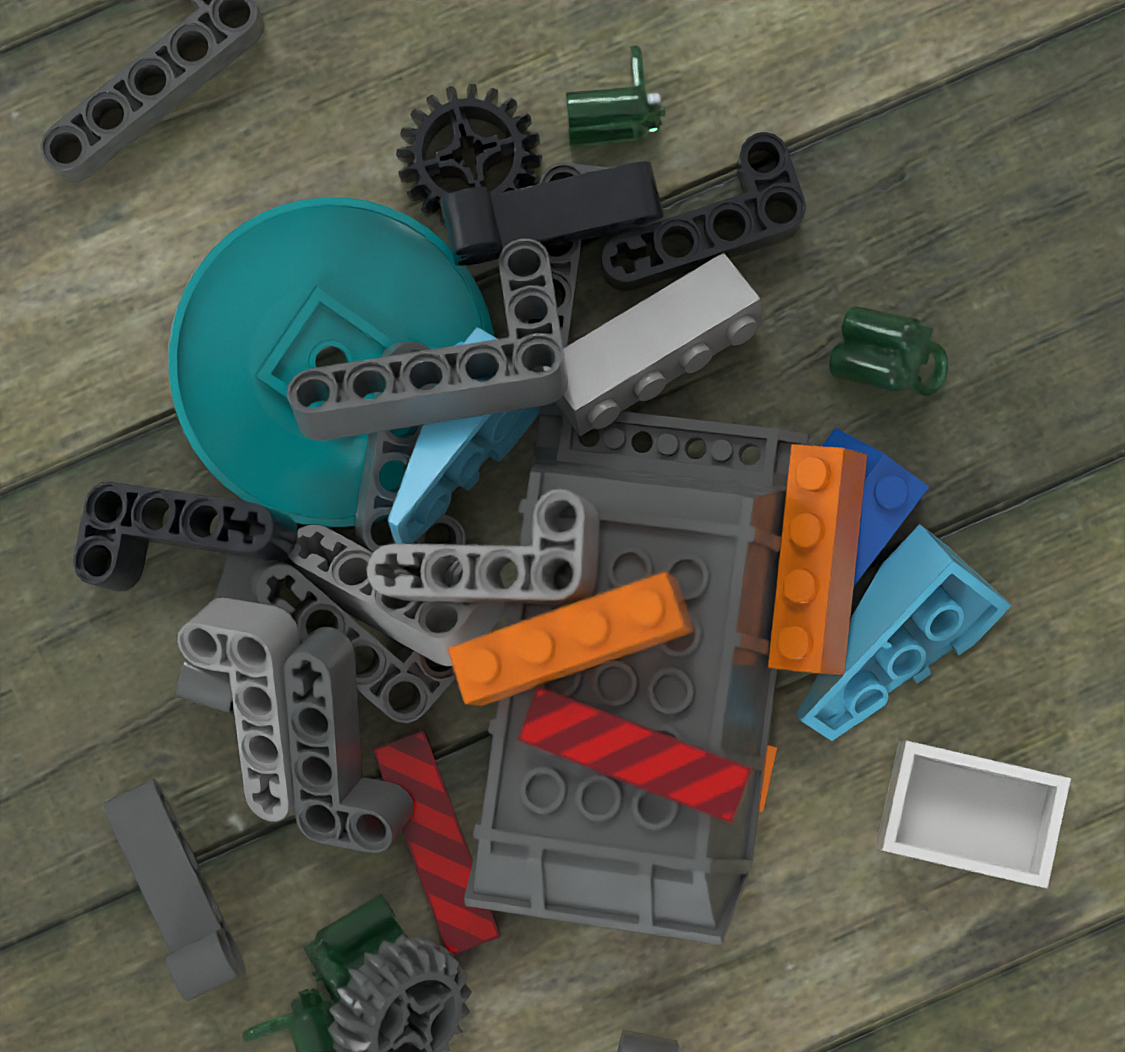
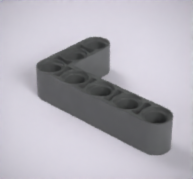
[40,0,264,182]
[287,239,568,440]

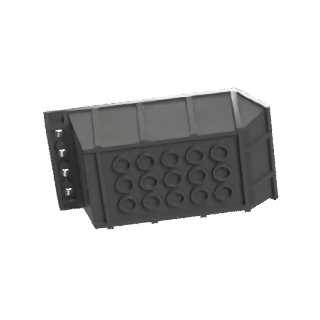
[464,404,809,945]

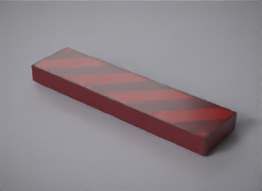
[517,686,754,824]
[372,730,501,955]

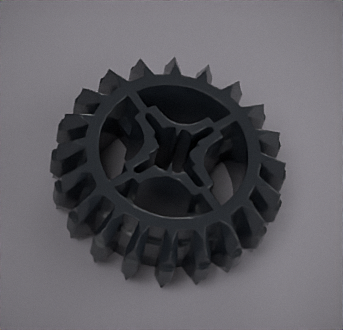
[396,84,542,227]

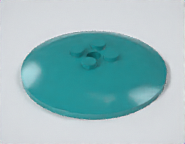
[168,197,494,527]

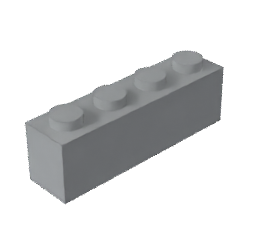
[540,252,762,436]

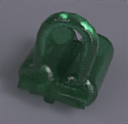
[566,45,665,147]
[829,306,948,396]
[303,893,409,1003]
[242,988,337,1052]

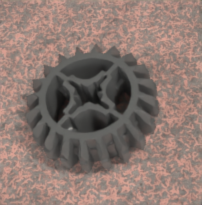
[328,935,472,1052]

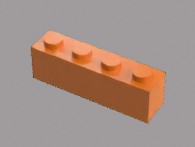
[768,444,867,675]
[447,571,695,706]

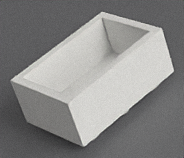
[875,741,1071,888]

